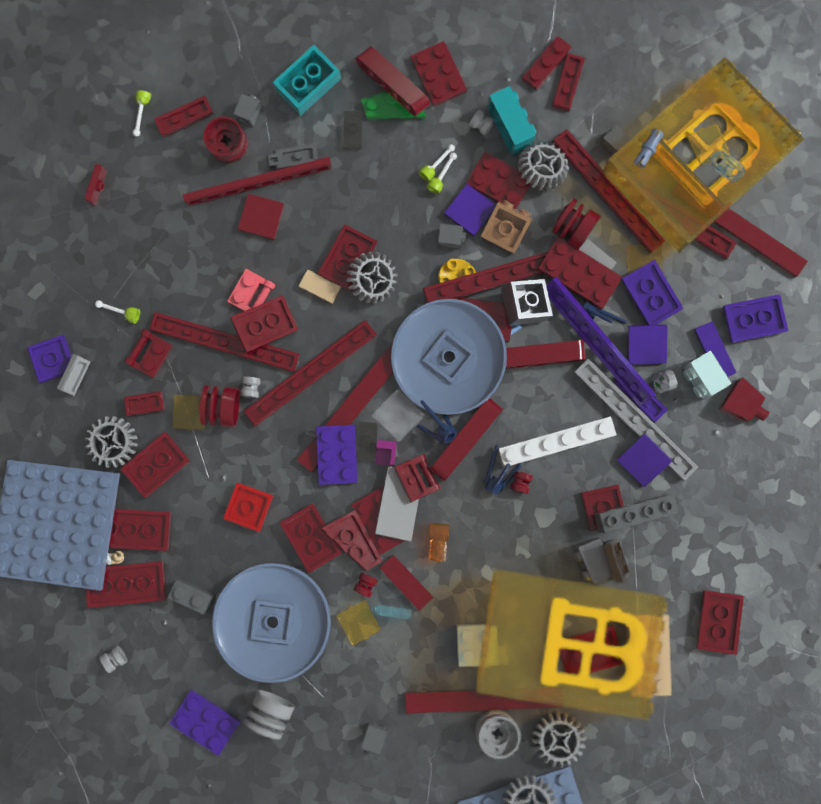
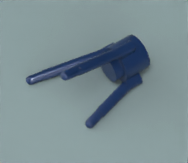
[583,302,627,324]
[417,400,457,444]
[483,445,522,495]

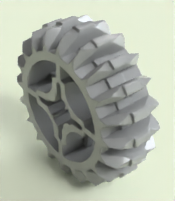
[518,141,569,191]
[346,252,397,303]
[85,416,138,468]
[532,712,586,767]
[503,775,557,804]

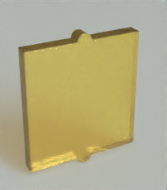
[687,123,730,166]
[627,245,664,274]
[173,394,205,431]
[337,600,381,645]

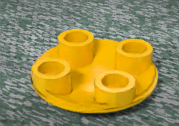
[438,259,476,283]

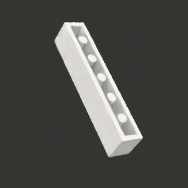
[498,417,616,468]

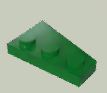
[361,82,426,119]

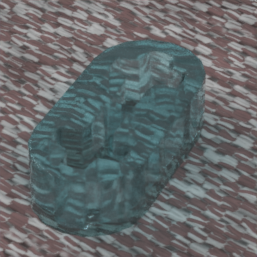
[709,151,745,182]
[374,605,412,619]

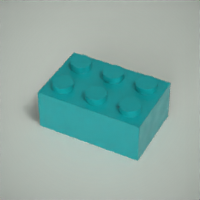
[273,45,341,116]
[487,86,536,157]

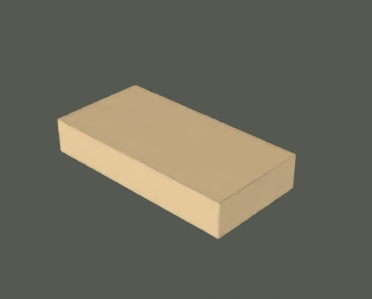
[299,269,341,304]

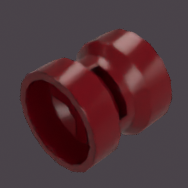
[510,471,534,494]
[353,572,378,598]

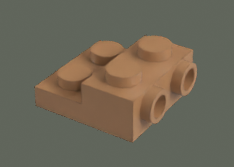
[481,200,533,253]

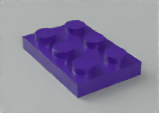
[621,260,684,325]
[723,294,789,343]
[316,425,357,485]
[169,689,240,756]

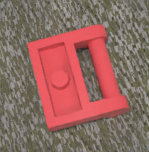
[227,269,276,311]

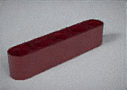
[355,46,430,117]
[505,340,586,369]
[430,398,503,482]

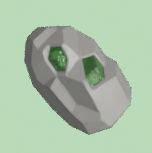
[650,370,677,394]

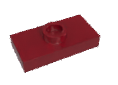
[84,164,107,206]
[123,391,165,416]

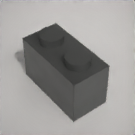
[168,579,215,614]

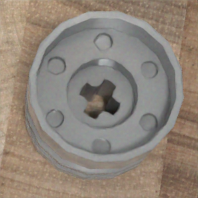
[243,690,295,739]
[475,710,520,759]

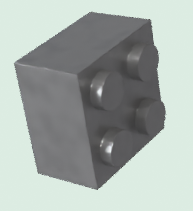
[501,279,553,326]
[572,538,614,584]

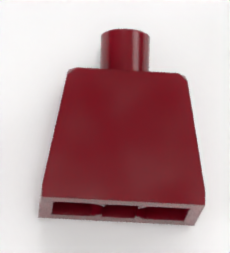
[718,377,769,422]

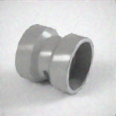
[469,109,495,136]
[239,377,260,398]
[100,646,128,673]

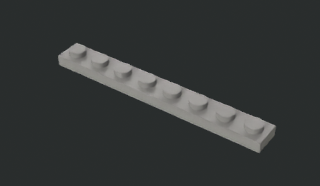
[574,359,698,481]

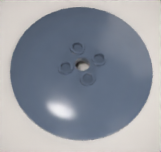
[391,299,507,415]
[213,563,331,683]

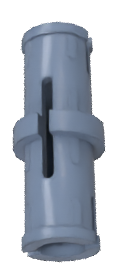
[634,129,664,168]

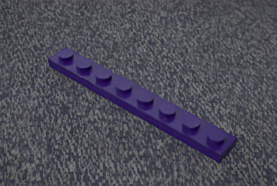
[546,277,656,407]

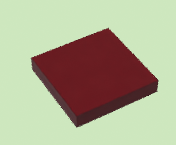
[238,194,285,240]
[581,485,624,530]

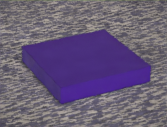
[444,184,496,236]
[628,324,667,364]
[27,335,72,384]
[617,433,673,488]

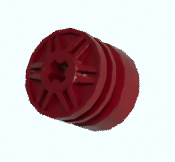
[203,117,248,163]
[552,199,601,249]
[199,385,240,428]

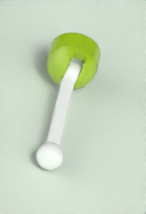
[133,90,151,137]
[418,144,455,182]
[426,152,457,194]
[95,300,140,324]

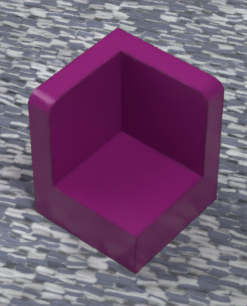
[375,440,397,466]

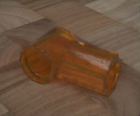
[429,523,449,562]

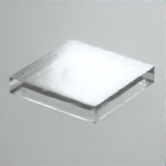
[371,389,425,443]

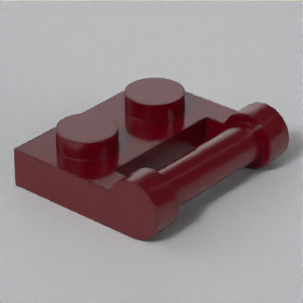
[124,329,173,378]
[394,454,441,503]

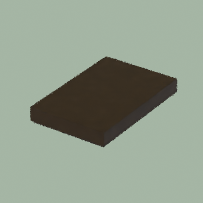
[604,538,630,584]

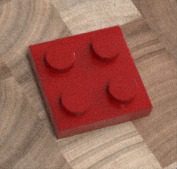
[223,482,274,532]

